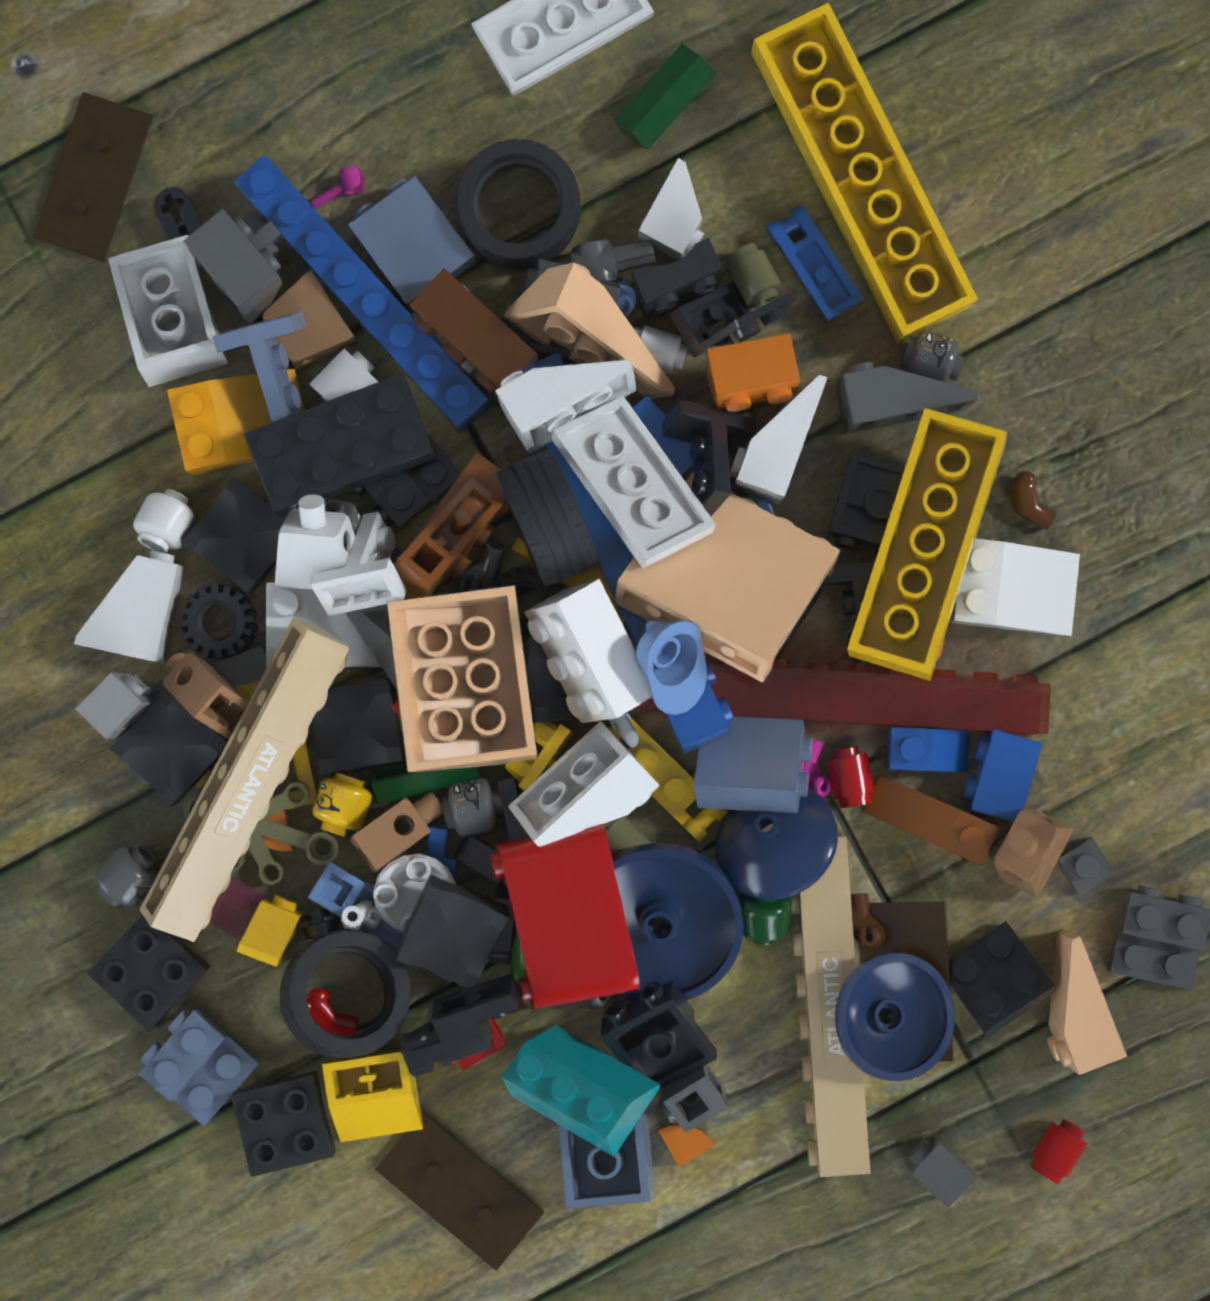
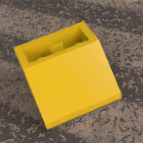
[322,1047,423,1142]

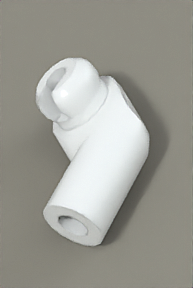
[341,900,382,930]

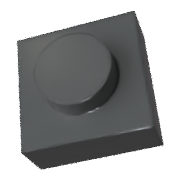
[1057,837,1114,895]

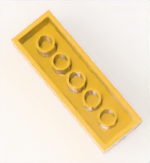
[847,408,1007,681]

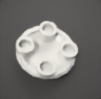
[373,854,456,933]

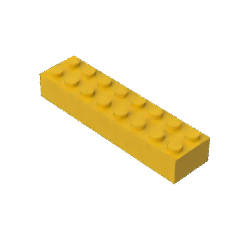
[751,2,978,344]

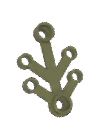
[183,780,340,885]

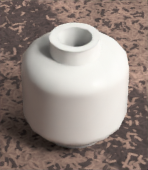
[133,489,195,553]

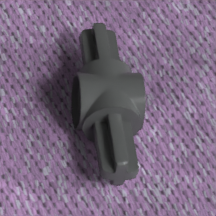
[534,240,655,282]

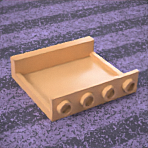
[614,473,840,683]

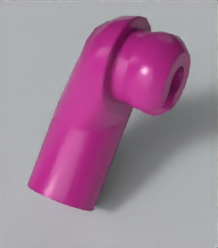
[803,739,831,798]

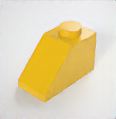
[236,895,305,967]

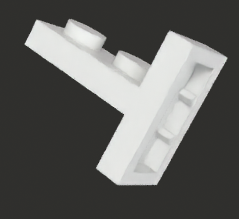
[310,511,407,616]

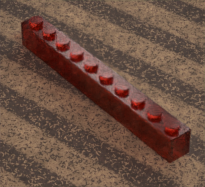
[631,655,1051,735]

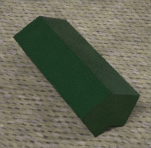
[614,44,716,150]
[370,760,481,804]

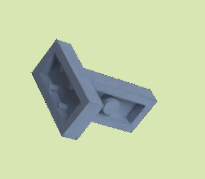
[212,311,307,422]

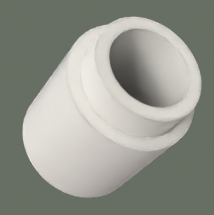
[633,325,688,376]

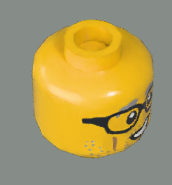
[312,772,372,837]

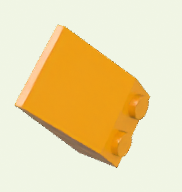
[167,368,305,476]

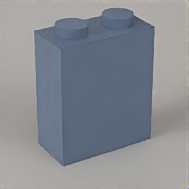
[348,176,476,311]
[694,716,813,813]

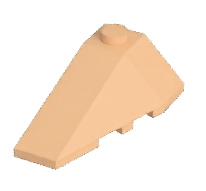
[504,263,675,399]

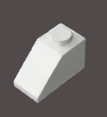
[638,158,705,260]

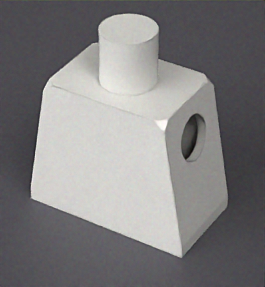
[275,494,355,590]

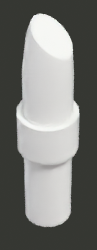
[608,711,638,748]

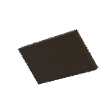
[33,92,154,262]
[871,901,954,1062]
[375,1111,544,1271]

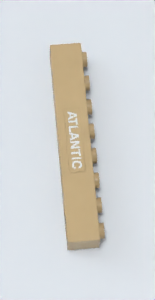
[139,616,350,942]
[791,835,871,1177]

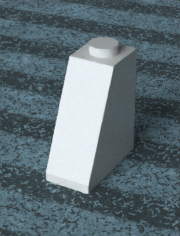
[74,551,185,663]

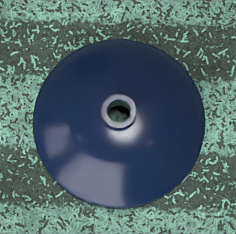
[716,788,838,900]
[835,953,955,1081]

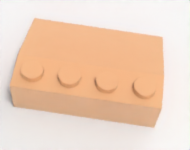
[387,586,538,772]

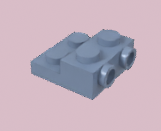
[139,1007,261,1126]

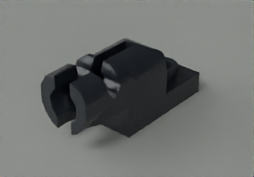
[400,973,519,1077]

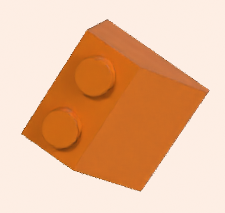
[707,333,800,412]

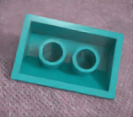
[501,1025,660,1157]

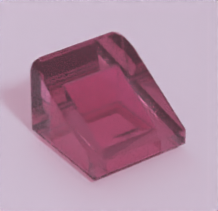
[209,877,266,941]

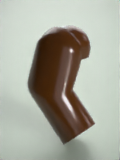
[1009,471,1057,530]
[851,893,885,950]

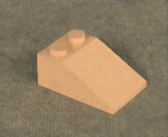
[1047,930,1127,1075]

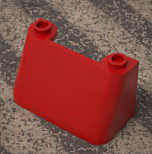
[490,824,640,1010]

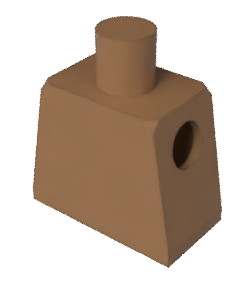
[261,271,358,369]
[163,652,250,739]
[350,792,444,874]
[994,809,1074,899]

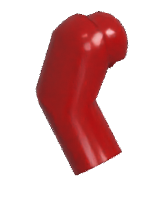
[305,988,359,1036]

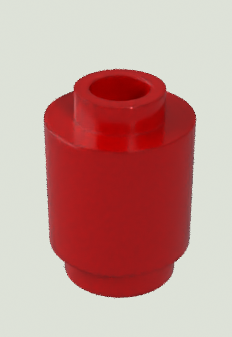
[826,746,875,809]
[1030,1118,1088,1185]

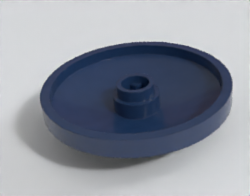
[612,843,743,1000]

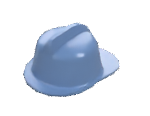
[636,620,707,715]

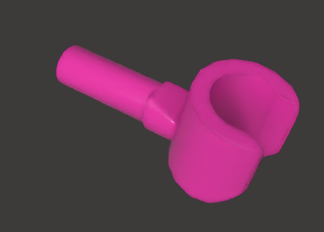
[310,166,365,209]

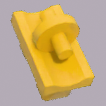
[505,722,574,790]

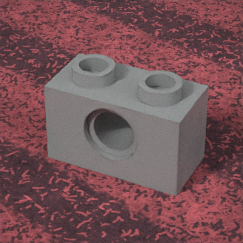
[75,672,154,739]

